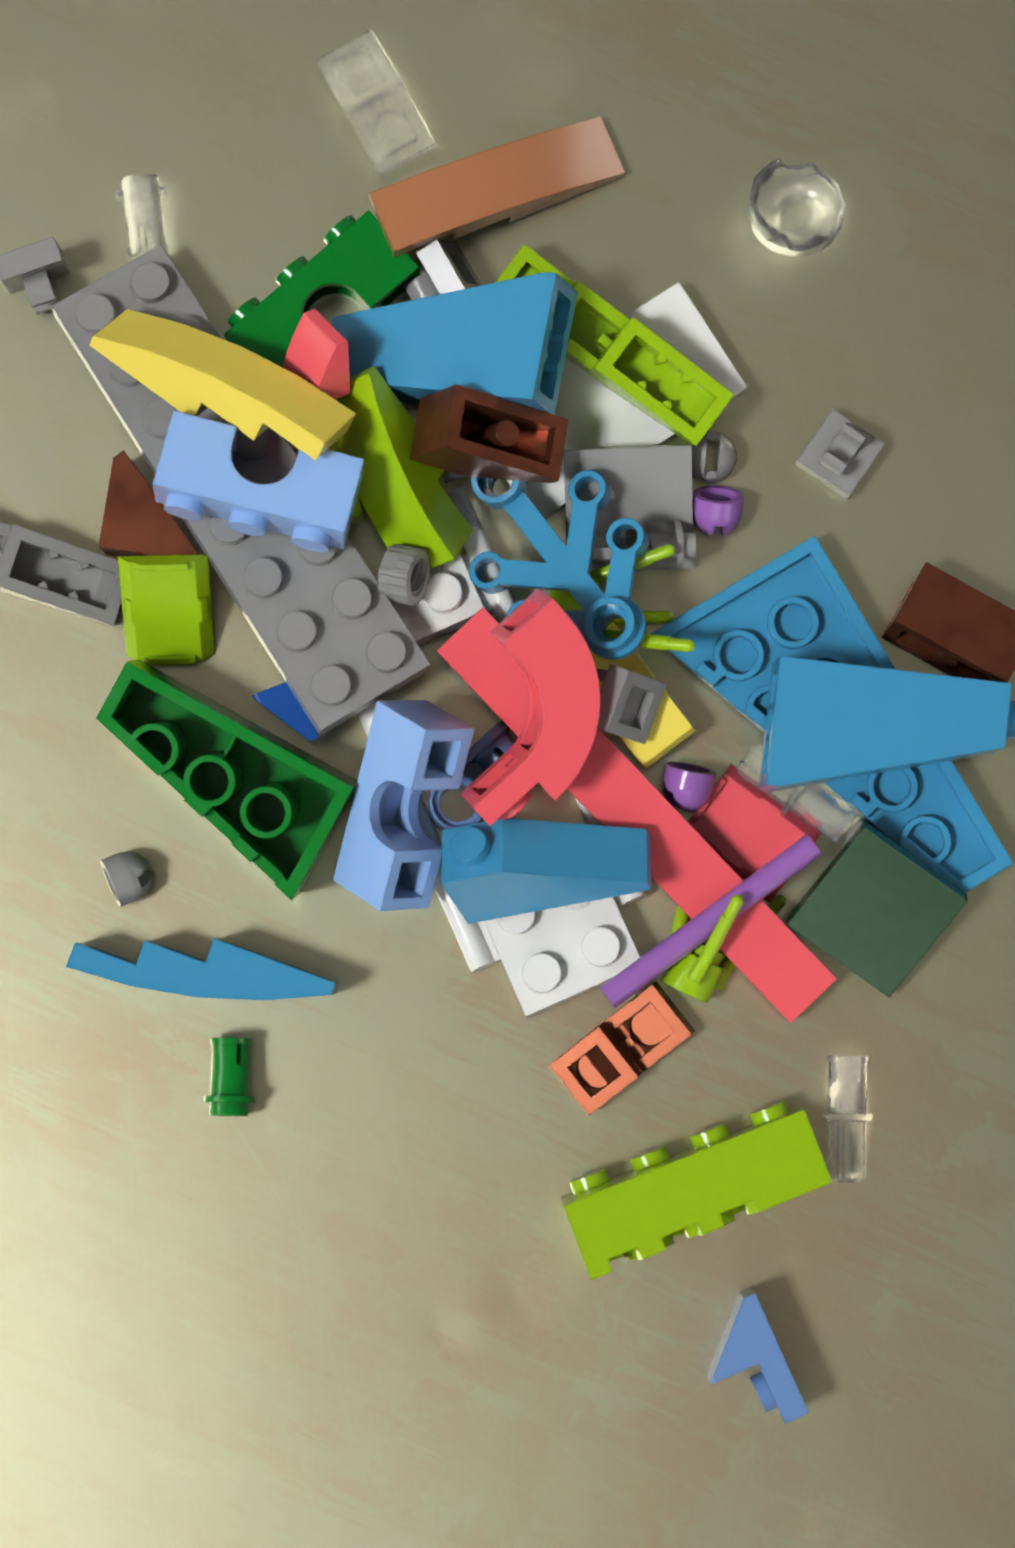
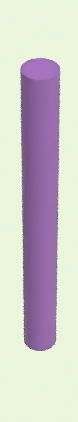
[599,834,822,1008]

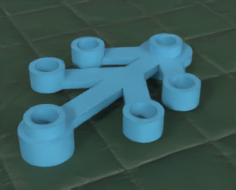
[469,470,649,660]

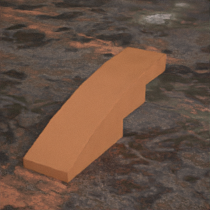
[369,116,625,257]

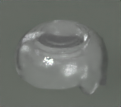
[747,159,846,257]

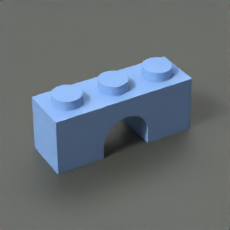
[153,411,364,552]
[333,700,475,911]

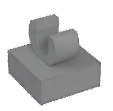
[0,236,70,315]
[404,239,481,300]
[795,409,885,499]
[596,664,667,744]

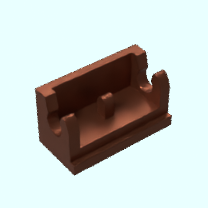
[882,562,1015,683]

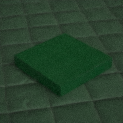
[787,821,968,998]

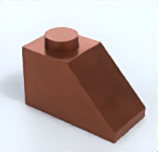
[410,384,568,483]

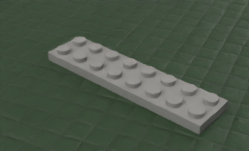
[51,244,430,736]

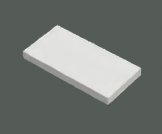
[505,282,748,519]

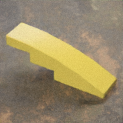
[89,309,356,461]

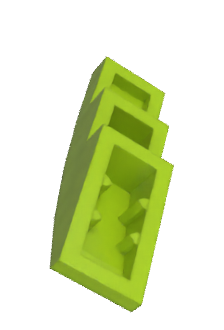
[495,244,734,447]

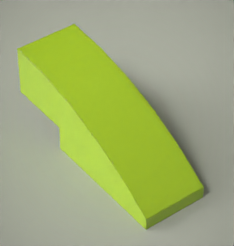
[335,366,474,569]

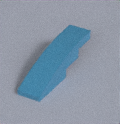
[66,938,339,1000]

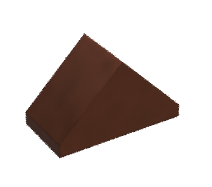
[98,450,199,556]

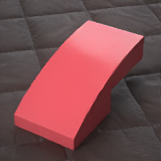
[282,309,350,450]

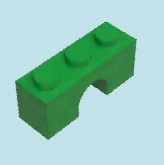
[224,210,420,367]

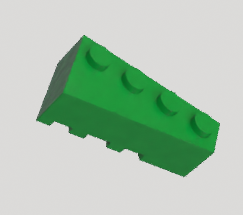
[96,659,357,901]

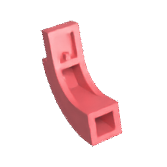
[460,589,600,826]

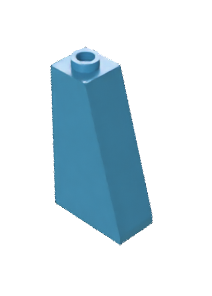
[331,272,578,415]
[759,656,1015,792]

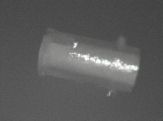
[116,174,169,257]

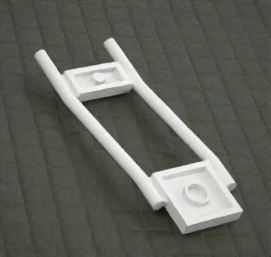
[357,487,646,1019]

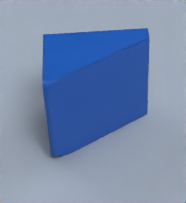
[252,682,324,746]

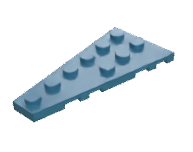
[651,536,1014,892]

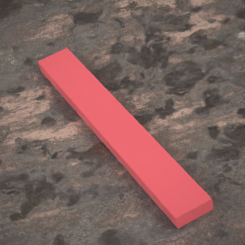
[436,607,837,1023]

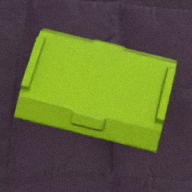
[117,554,216,665]

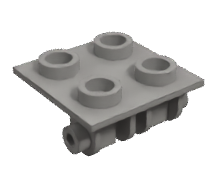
[564,444,696,571]

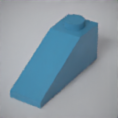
[441,818,652,924]

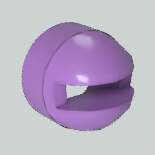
[693,485,744,536]
[663,762,716,812]

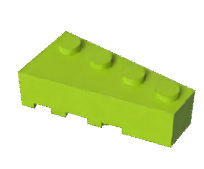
[561,1100,833,1281]

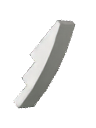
[0,522,121,626]

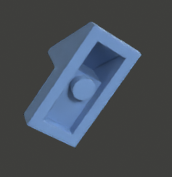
[707,1287,809,1424]

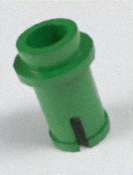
[204,1037,255,1117]

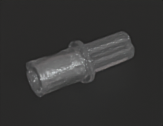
[736,744,859,845]
[821,1055,873,1183]

